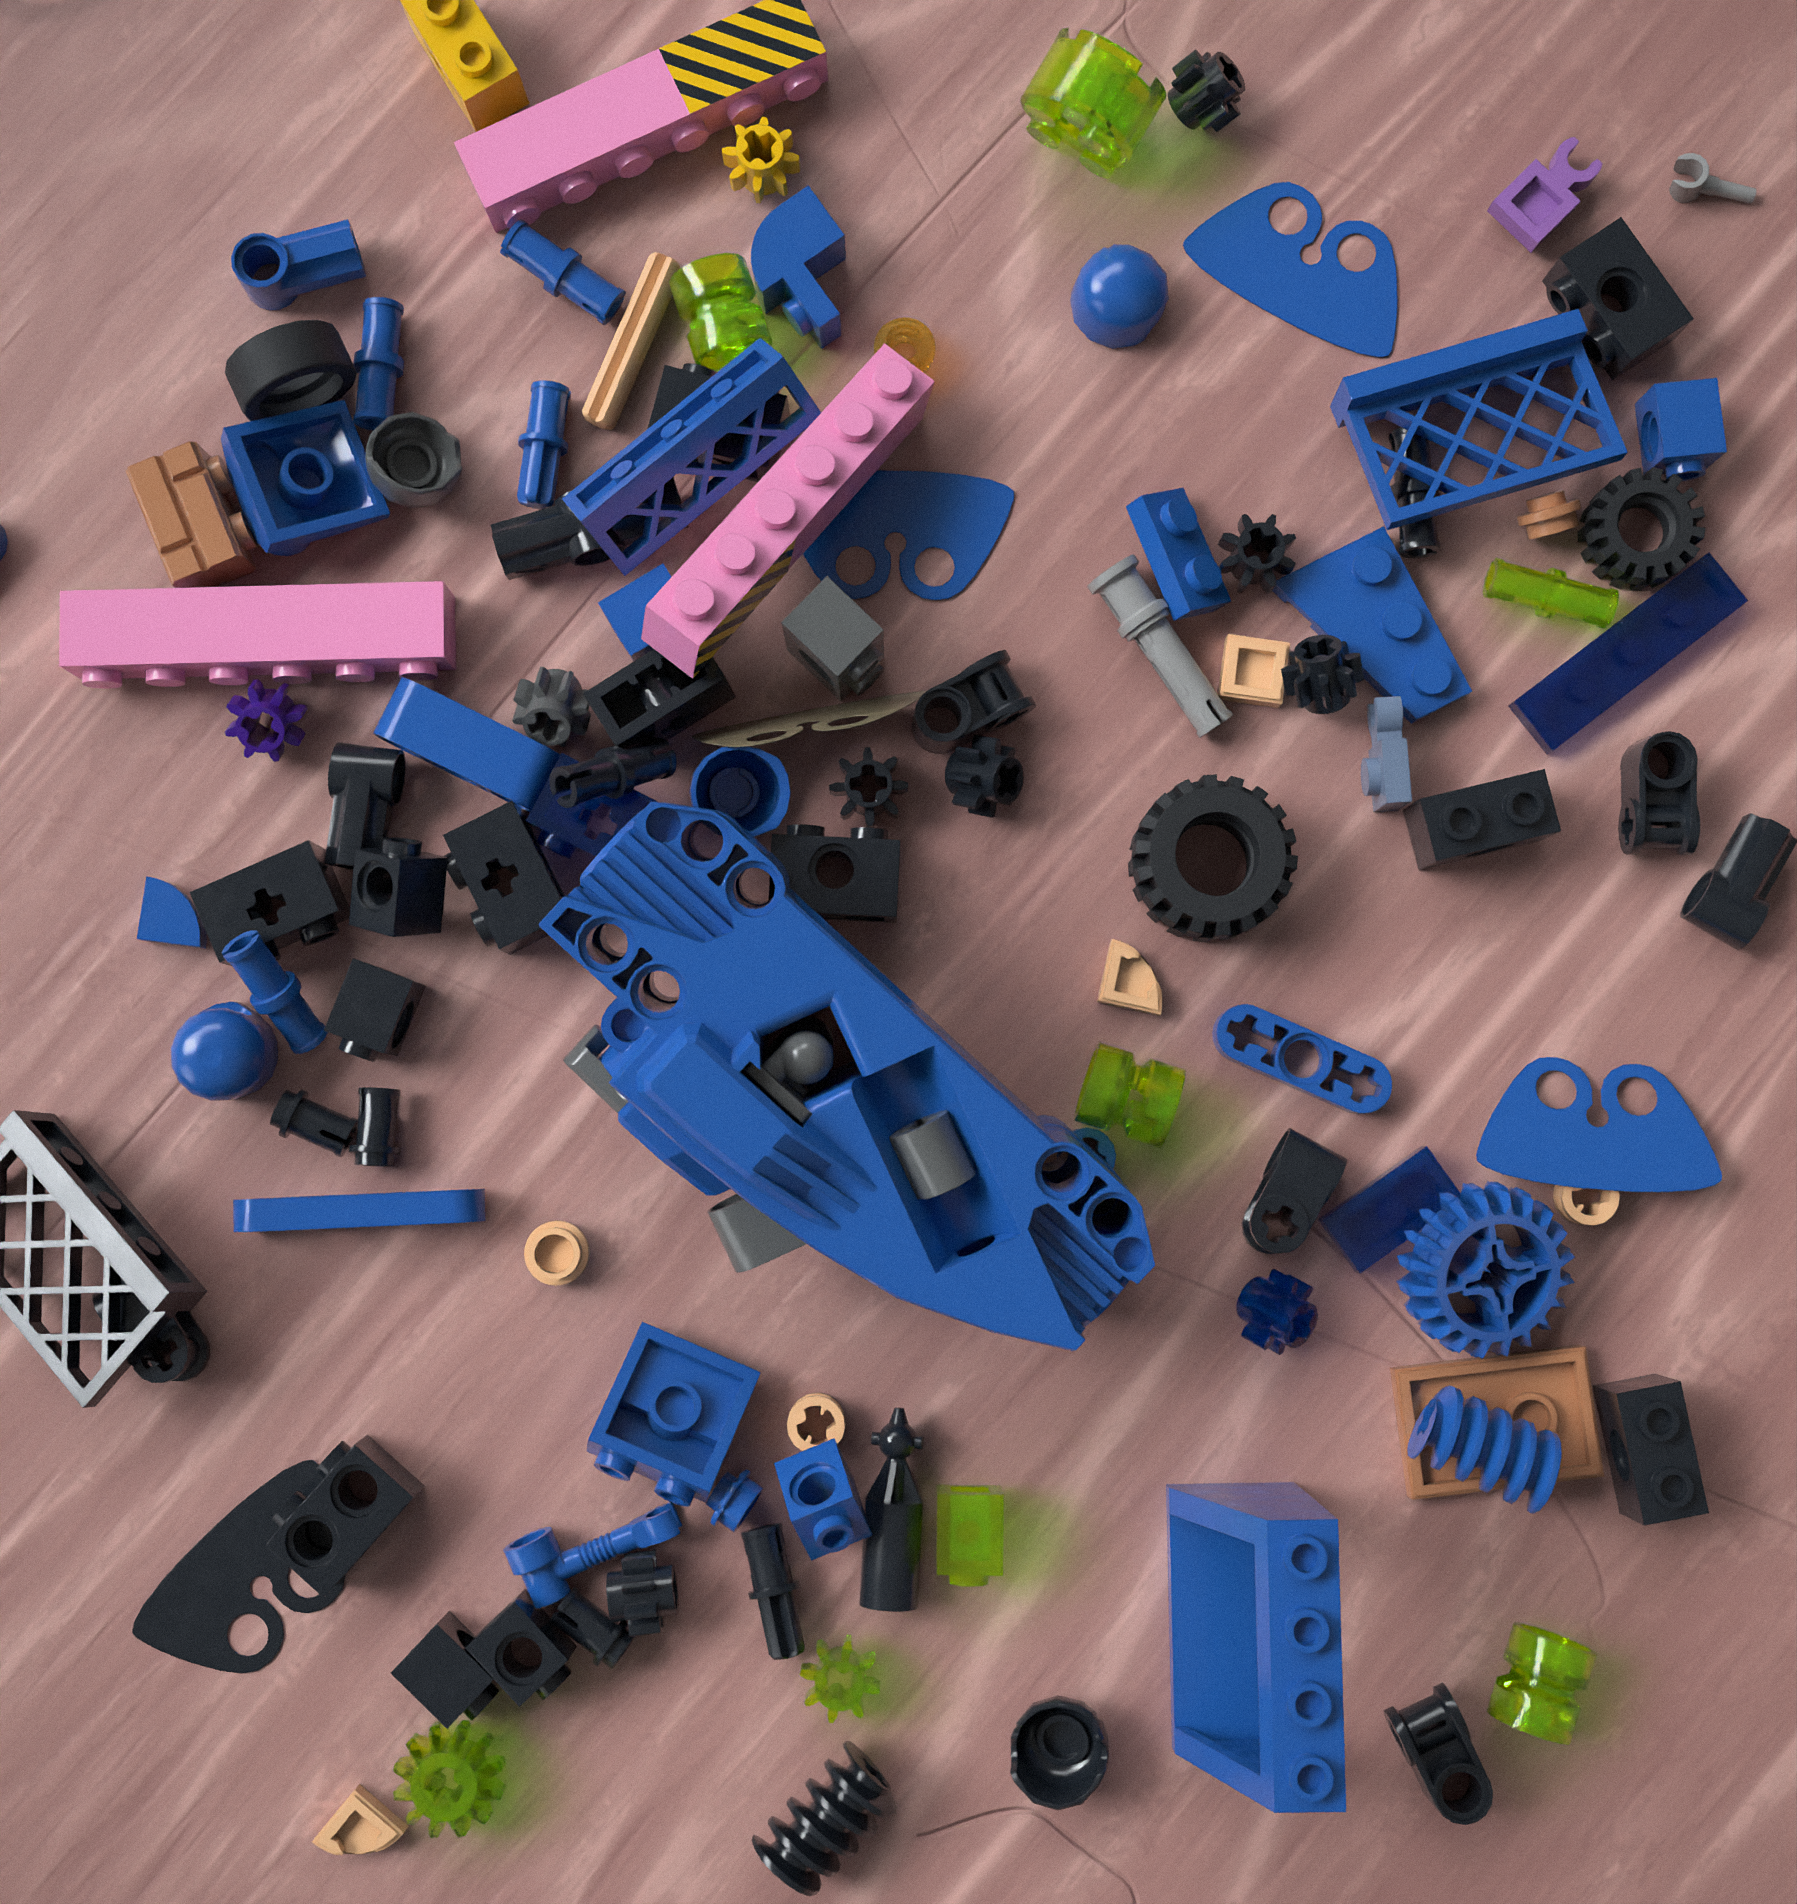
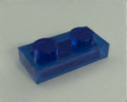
[1318,1146,1460,1273]

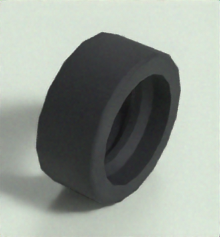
[225,320,357,421]

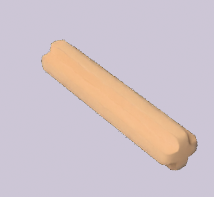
[582,252,681,430]

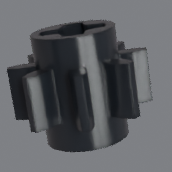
[1167,49,1245,132]
[1218,514,1296,594]
[1281,635,1364,714]
[945,735,1024,818]
[829,747,908,828]
[606,1550,679,1637]

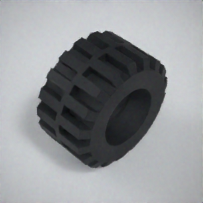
[1128,774,1298,942]

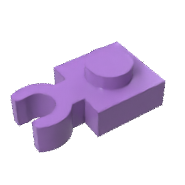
[1487,137,1603,253]

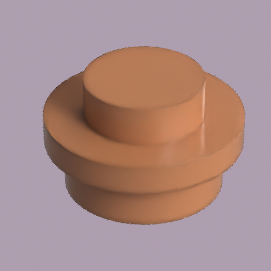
[1516,490,1582,539]

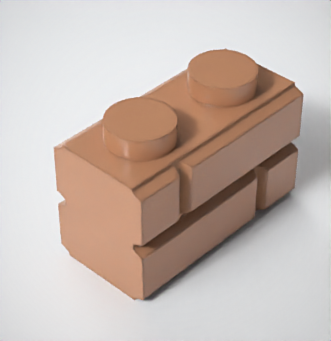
[125,441,258,588]

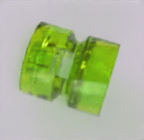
[669,253,772,372]
[1074,1042,1186,1148]
[1486,1622,1598,1745]

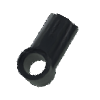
[324,742,406,870]
[1680,813,1797,950]

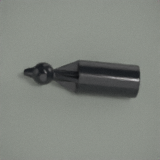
[859,1407,924,1612]

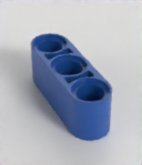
[373,677,565,815]

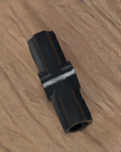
[491,477,689,580]

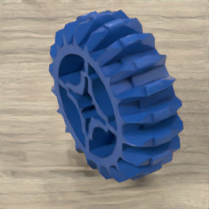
[1396,1181,1575,1359]

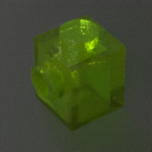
[936,1484,1004,1587]

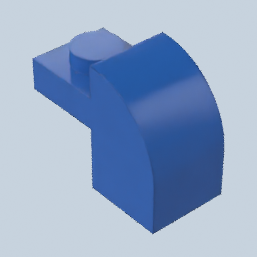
[751,186,846,349]

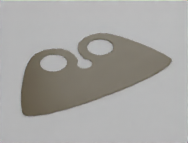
[692,691,926,747]

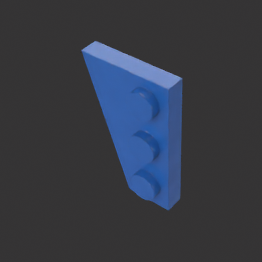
[1272,526,1472,724]

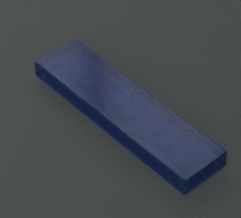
[1508,552,1748,755]

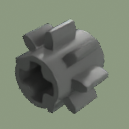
[512,666,591,747]

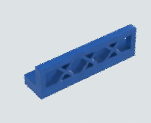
[562,338,822,576]

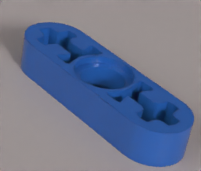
[1212,1004,1392,1114]

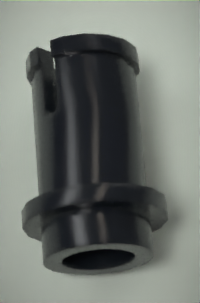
[349,1087,401,1167]
[270,1090,358,1157]
[549,1587,636,1669]

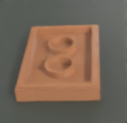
[1390,1345,1604,1500]

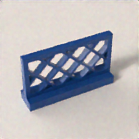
[1330,309,1628,530]

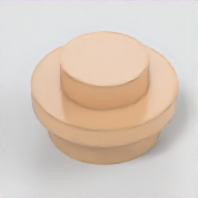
[524,1221,590,1286]

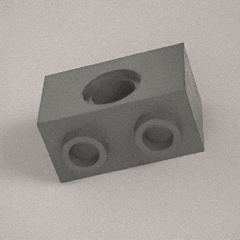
[781,576,884,701]

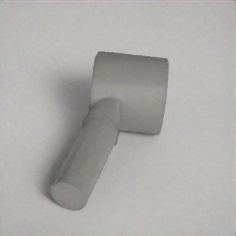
[1669,153,1756,204]

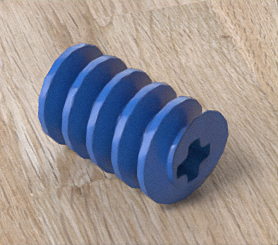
[1407,1385,1562,1514]

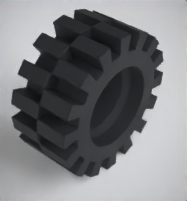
[1577,467,1706,591]

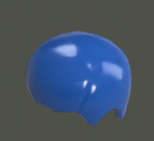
[1070,244,1169,349]

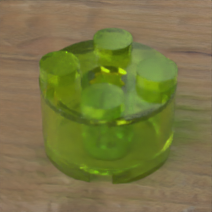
[1020,28,1166,178]

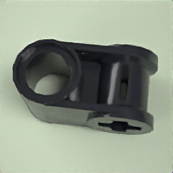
[912,650,1037,754]
[1618,731,1700,855]
[1241,1128,1348,1254]
[92,1278,210,1383]
[1383,1683,1493,1825]

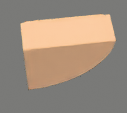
[1097,939,1162,1016]
[312,1784,409,1855]

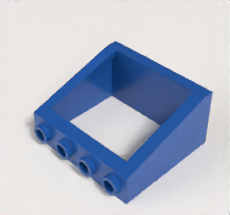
[1166,1482,1346,1813]

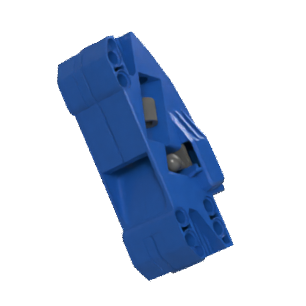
[539,801,1155,1351]

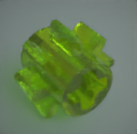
[799,1634,881,1723]

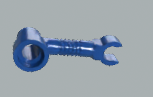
[503,1502,682,1608]

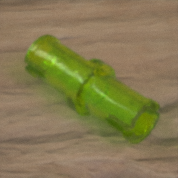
[1483,558,1619,629]

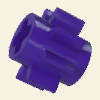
[225,679,308,762]

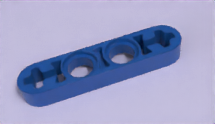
[233,1189,486,1232]

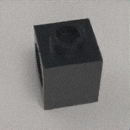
[349,837,448,937]
[324,958,426,1062]
[466,1589,577,1707]
[391,1611,500,1729]

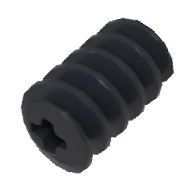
[751,1741,897,1897]

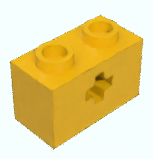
[400,0,530,132]

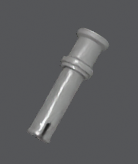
[1087,554,1234,738]

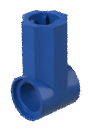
[231,219,366,311]

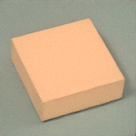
[1218,634,1290,708]

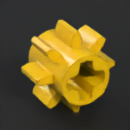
[722,117,801,204]

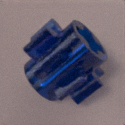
[1236,1269,1318,1355]

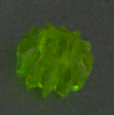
[393,1720,506,1838]

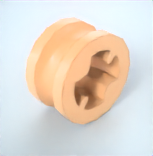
[1553,1185,1620,1226]
[787,1392,846,1451]

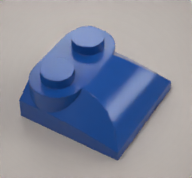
[221,400,390,556]

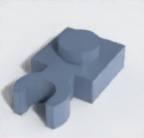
[1361,696,1412,812]

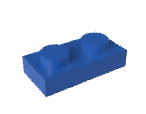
[1126,487,1231,621]

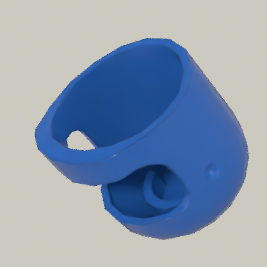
[689,746,790,836]
[170,1002,278,1101]

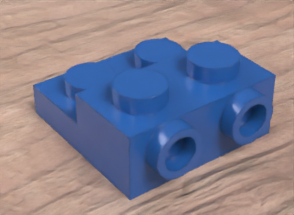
[587,1322,761,1507]

